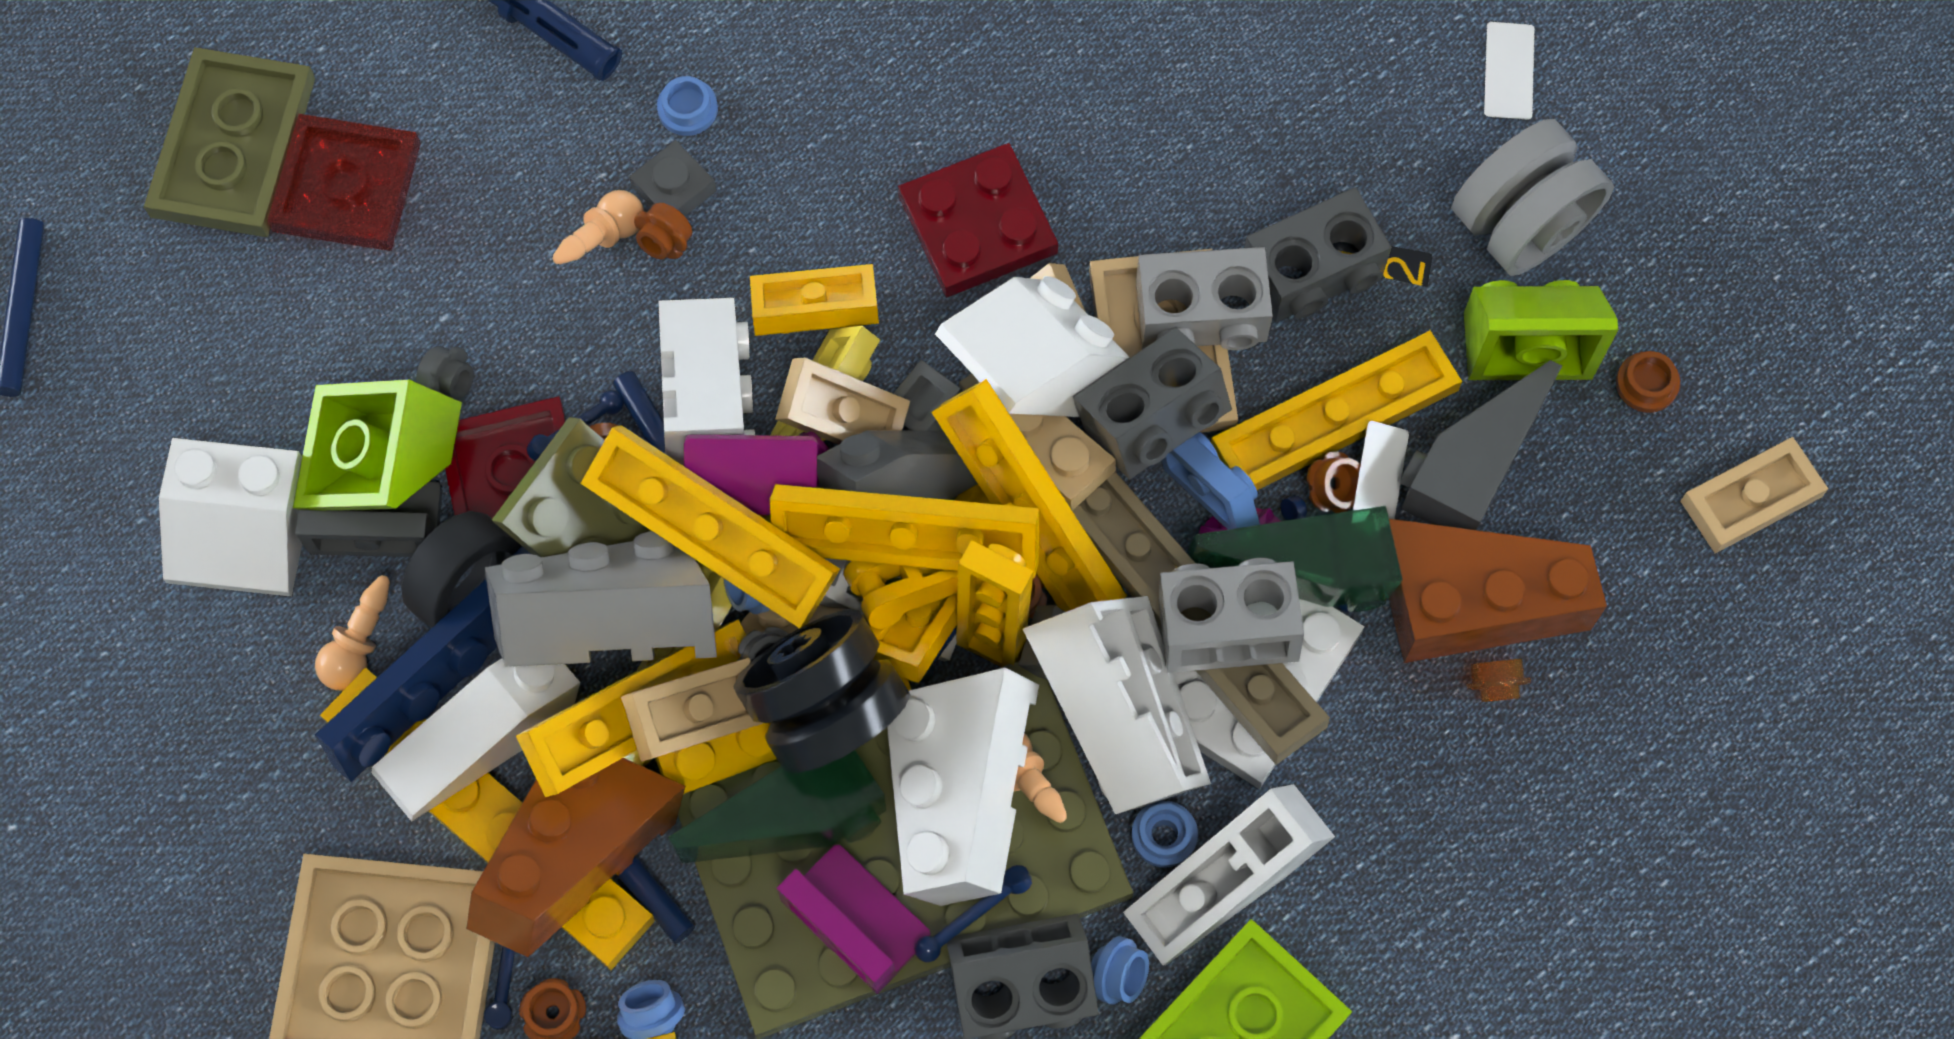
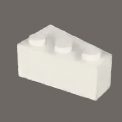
[659,298,755,466]
[1023,596,1211,814]
[887,668,1039,906]

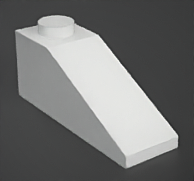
[371,659,580,822]
[1123,785,1335,966]

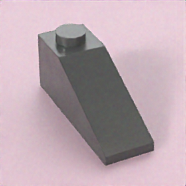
[1400,360,1562,530]
[817,430,978,500]

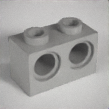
[1136,247,1273,350]
[1158,558,1304,673]

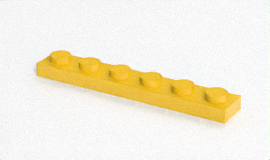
[320,667,655,971]

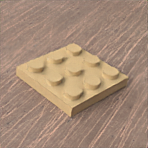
[269,854,495,1039]

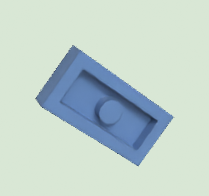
[1161,432,1261,541]

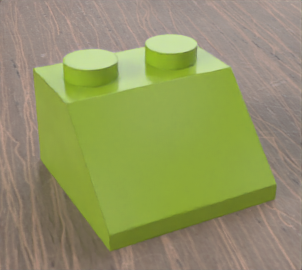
[1464,280,1618,380]
[293,379,462,511]

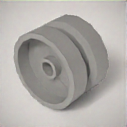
[1451,119,1615,276]

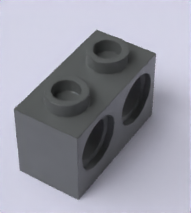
[1244,187,1392,323]
[1073,327,1232,480]
[947,914,1099,1039]

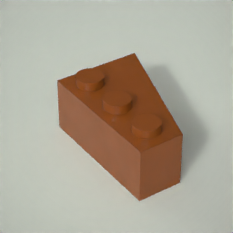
[1375,518,1607,663]
[466,758,685,957]

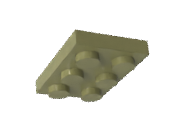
[144,47,315,238]
[492,417,697,562]

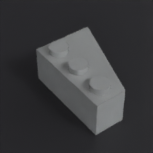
[485,531,717,667]

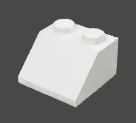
[935,276,1130,417]
[159,438,302,597]

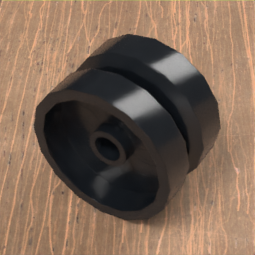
[733,609,911,773]

